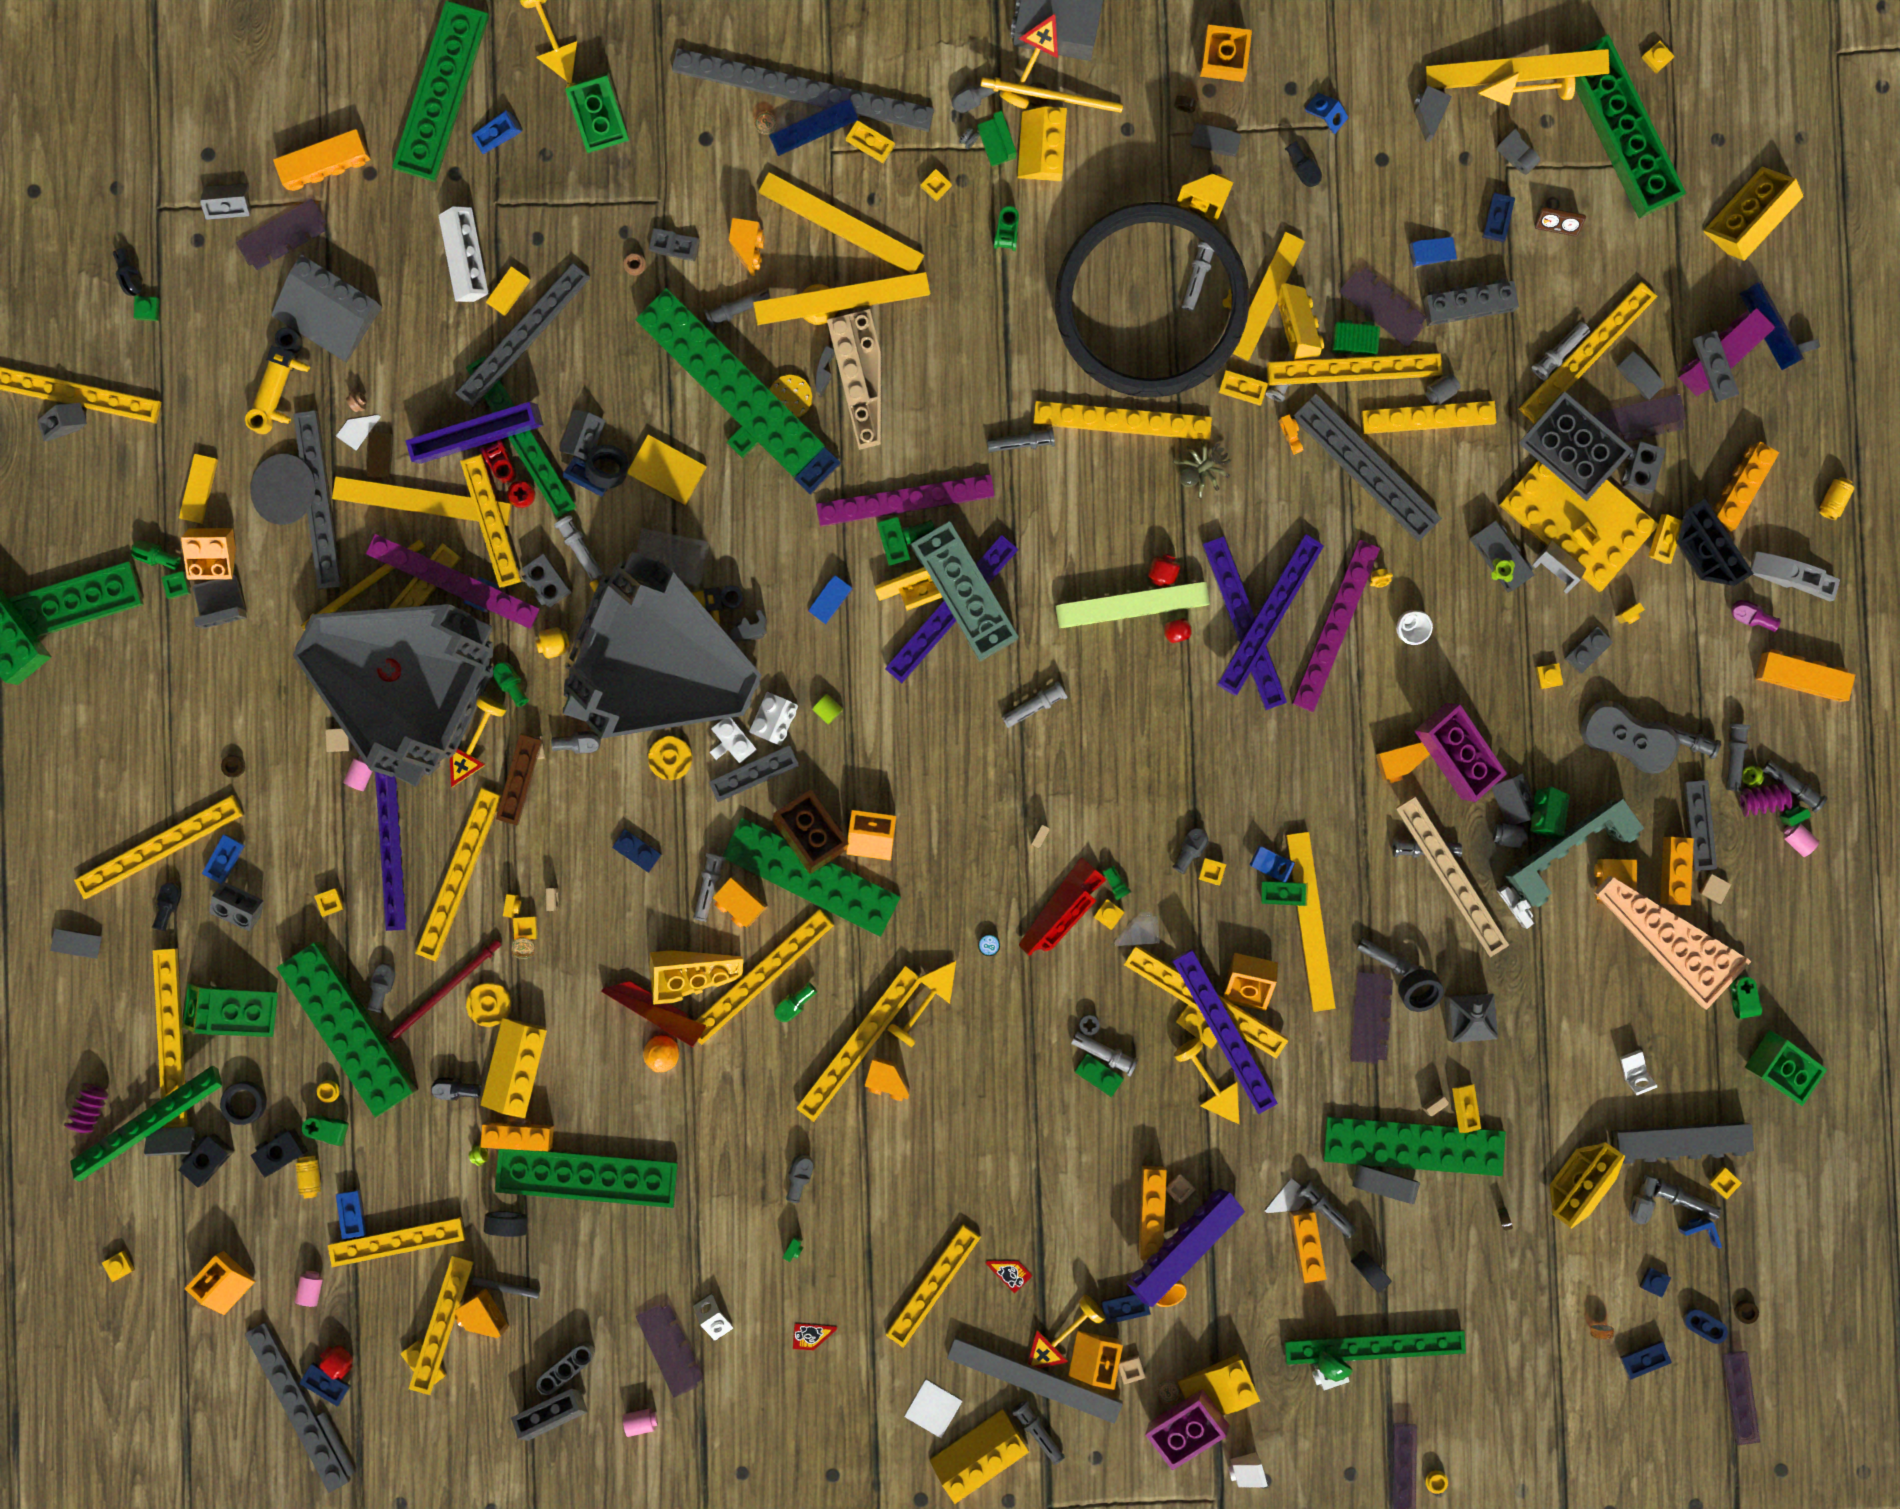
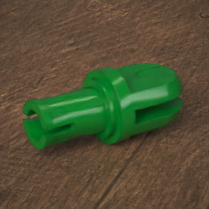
[131,540,181,570]
[493,662,529,707]
[774,982,817,1022]

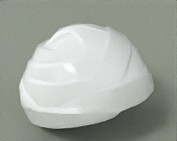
[1396,610,1433,645]

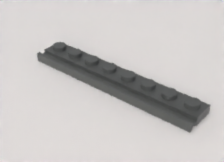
[1292,394,1442,542]

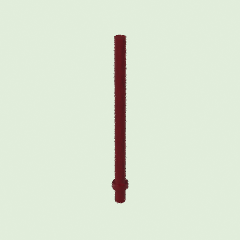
[386,938,502,1043]

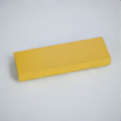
[179,454,218,524]

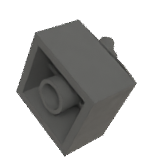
[1444,992,1498,1043]

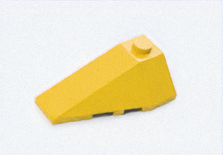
[649,950,743,1004]

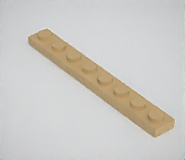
[1395,796,1509,957]

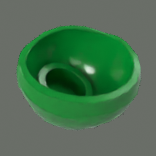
[1318,1350,1353,1382]

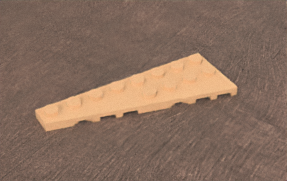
[1594,876,1751,1010]

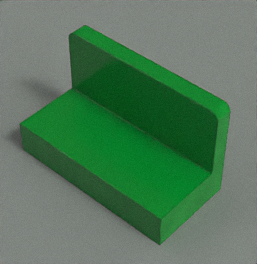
[977,111,1017,166]

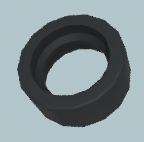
[585,444,629,489]
[1398,969,1444,1012]
[220,1081,267,1125]
[484,1211,528,1237]
[1350,1250,1392,1293]

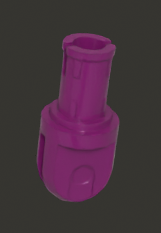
[1731,600,1781,632]

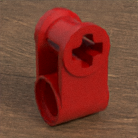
[480,439,517,484]

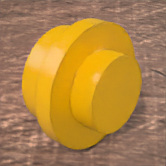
[317,1080,340,1103]
[1425,1470,1448,1494]

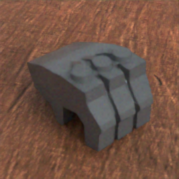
[730,610,767,642]

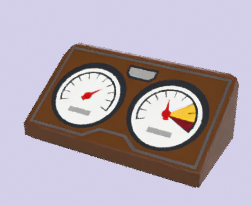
[1535,207,1586,237]

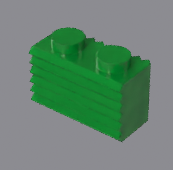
[1331,319,1380,356]
[1530,787,1570,840]

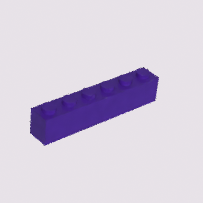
[405,402,544,464]
[1127,1188,1245,1307]

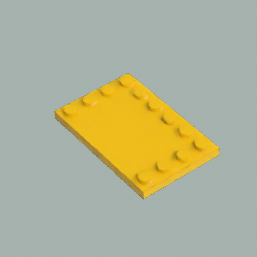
[1499,461,1658,592]

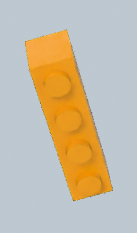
[273,129,371,191]
[1755,649,1856,702]
[1138,1166,1167,1260]

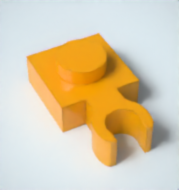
[1278,414,1303,455]

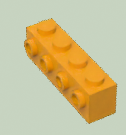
[1712,442,1780,533]

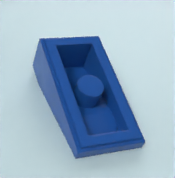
[472,110,523,154]
[1409,237,1457,267]
[808,575,853,624]

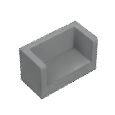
[1532,541,1586,594]

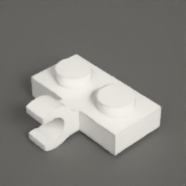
[710,718,757,764]
[1497,886,1534,929]

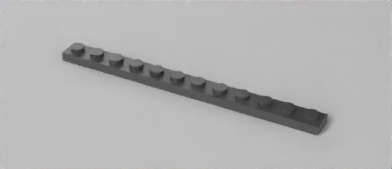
[672,48,934,132]

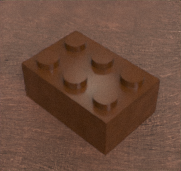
[772,790,849,874]

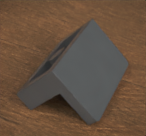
[200,183,251,220]
[559,410,605,461]
[1492,773,1535,825]
[144,1127,198,1156]

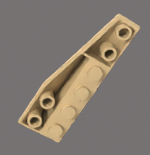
[827,309,881,450]

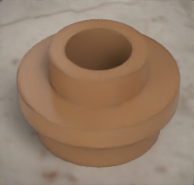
[624,253,646,276]
[346,390,367,412]

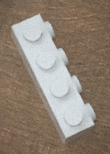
[439,207,488,302]

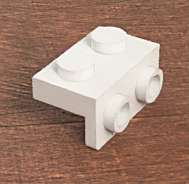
[749,692,798,746]

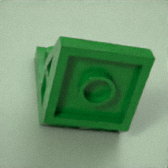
[182,983,278,1037]

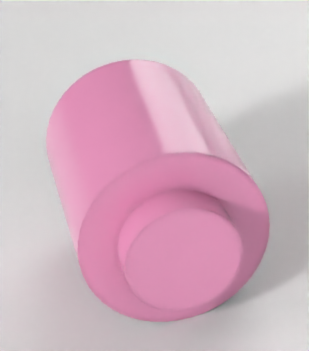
[343,756,373,791]
[1783,823,1820,857]
[294,1271,323,1307]
[623,1408,658,1437]

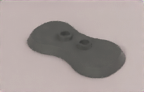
[1581,701,1680,774]

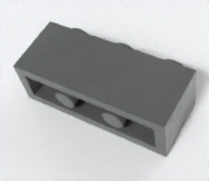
[1470,521,1534,593]
[511,1389,588,1441]

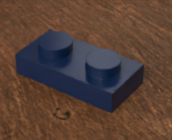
[1482,193,1515,243]
[794,447,841,495]
[563,457,610,497]
[612,829,662,873]
[1102,1293,1151,1324]
[1620,1340,1672,1380]
[299,1362,351,1407]

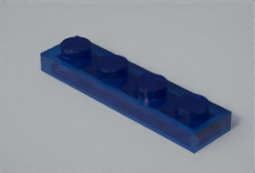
[769,98,859,156]
[1739,281,1804,370]

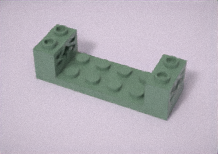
[911,521,1018,662]
[1503,799,1644,907]

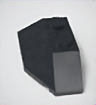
[1676,499,1754,586]

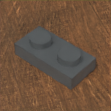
[1565,626,1613,674]

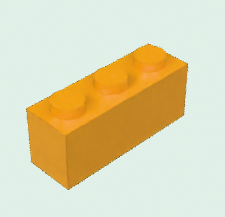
[1660,837,1694,905]
[481,1122,554,1151]
[1289,1208,1327,1283]

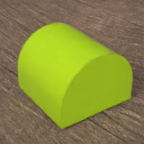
[812,694,844,725]

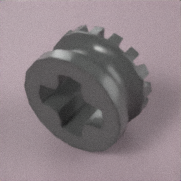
[959,127,980,149]
[1079,1015,1100,1035]

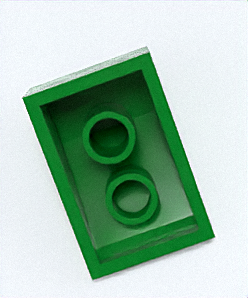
[565,72,629,153]
[1745,1030,1828,1106]

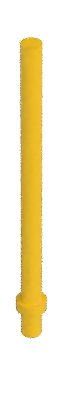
[980,77,1123,113]
[301,539,425,630]

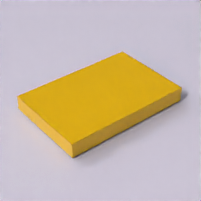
[627,435,707,506]

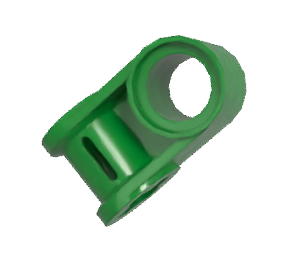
[994,206,1019,252]
[1729,974,1762,1019]
[302,1115,349,1146]

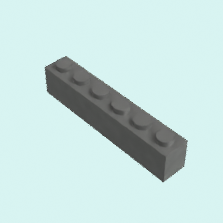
[1611,1122,1754,1164]

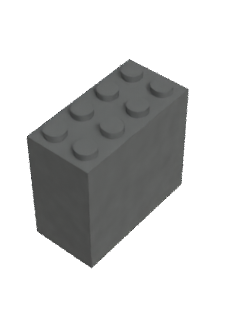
[1010,0,1103,61]

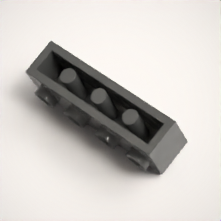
[1422,279,1519,326]

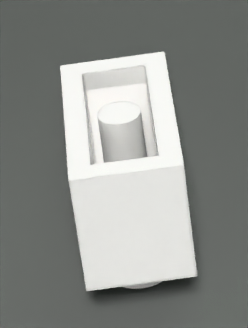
[1228,1452,1268,1487]

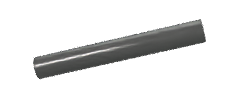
[472,1277,540,1299]
[317,1411,356,1476]

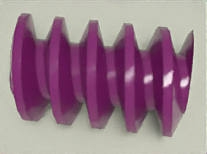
[1740,783,1792,817]
[64,1083,109,1133]

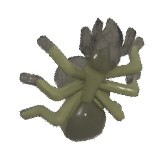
[1173,440,1231,499]

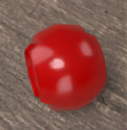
[507,480,536,508]
[1164,618,1192,643]
[377,658,402,682]

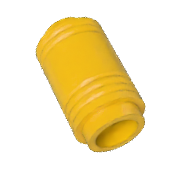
[1819,477,1855,520]
[295,1156,322,1198]

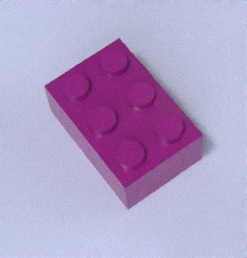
[1145,1389,1229,1470]

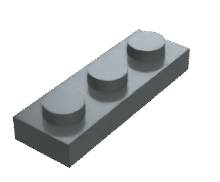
[1693,331,1739,403]

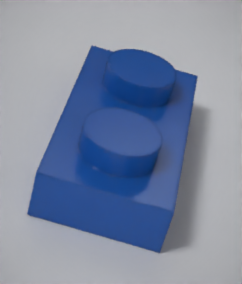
[202,834,245,884]
[335,1190,366,1239]

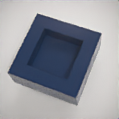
[1639,1267,1671,1298]

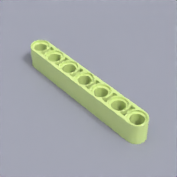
[1055,582,1210,628]

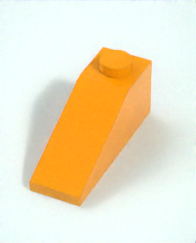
[1376,742,1430,783]

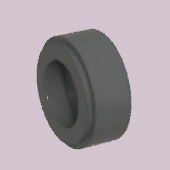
[1796,339,1820,354]

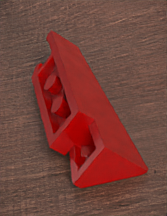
[1019,858,1107,956]
[601,981,707,1047]

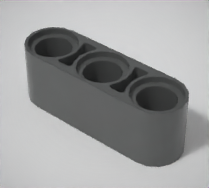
[1352,1164,1420,1204]
[536,1341,595,1395]

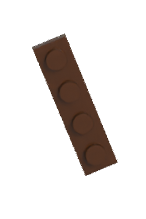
[496,733,543,825]

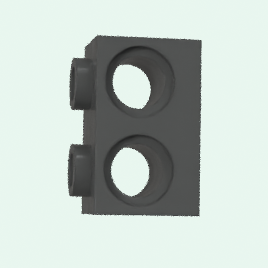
[1621,442,1666,495]
[522,554,572,608]
[209,881,264,932]

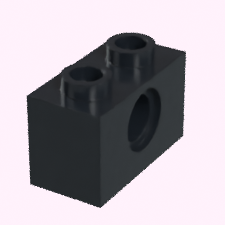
[250,1128,308,1178]
[178,1134,235,1188]

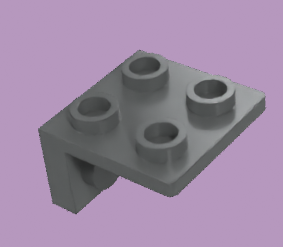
[193,575,247,629]

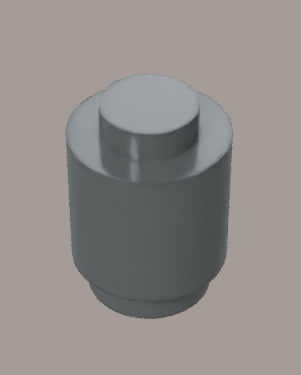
[1426,374,1461,405]
[1493,823,1528,848]

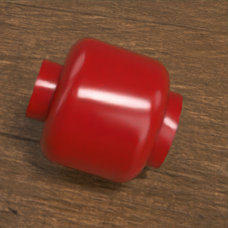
[1148,553,1180,588]
[319,1345,354,1379]

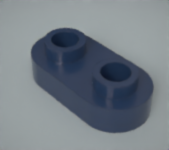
[1683,1308,1728,1344]

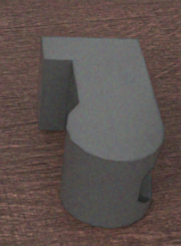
[1496,129,1540,175]

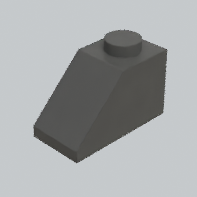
[1414,86,1452,143]
[37,403,87,441]

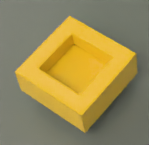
[1641,41,1675,73]
[921,169,952,202]
[1573,522,1601,551]
[1615,603,1645,624]
[1535,663,1563,689]
[1198,858,1226,886]
[314,888,345,917]
[503,894,521,918]
[1093,899,1125,930]
[513,916,538,940]
[1708,1167,1742,1199]
[102,1251,135,1282]

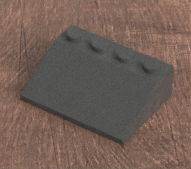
[271,254,382,363]
[1519,392,1632,501]

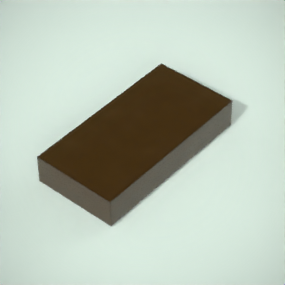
[367,432,393,479]

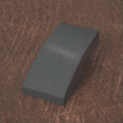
[1190,123,1242,157]
[649,229,700,262]
[816,346,835,397]
[1616,351,1665,400]
[50,928,102,959]

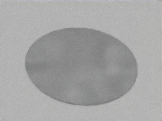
[250,454,315,525]

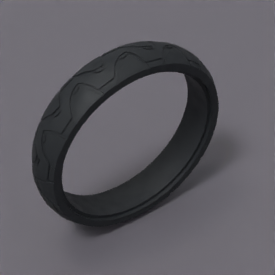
[1054,202,1250,397]

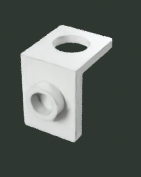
[1620,1050,1657,1095]
[693,1294,733,1340]

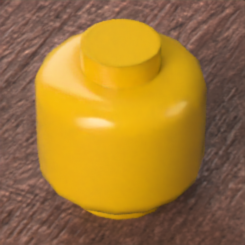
[535,627,570,659]

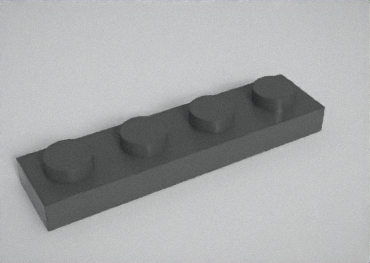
[709,745,799,802]
[1683,780,1717,871]

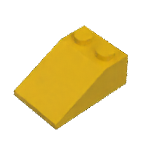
[1178,1354,1260,1415]

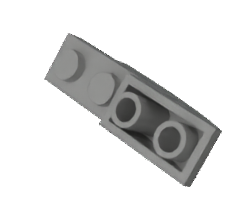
[1750,552,1840,601]

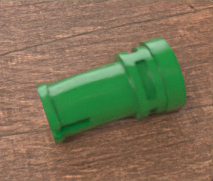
[901,519,935,545]
[1103,866,1132,901]

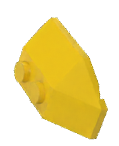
[1549,1142,1625,1229]

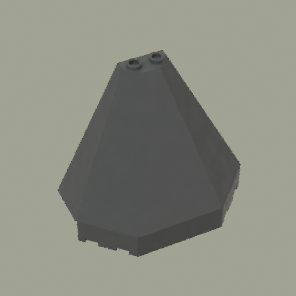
[563,552,762,739]
[293,604,493,787]

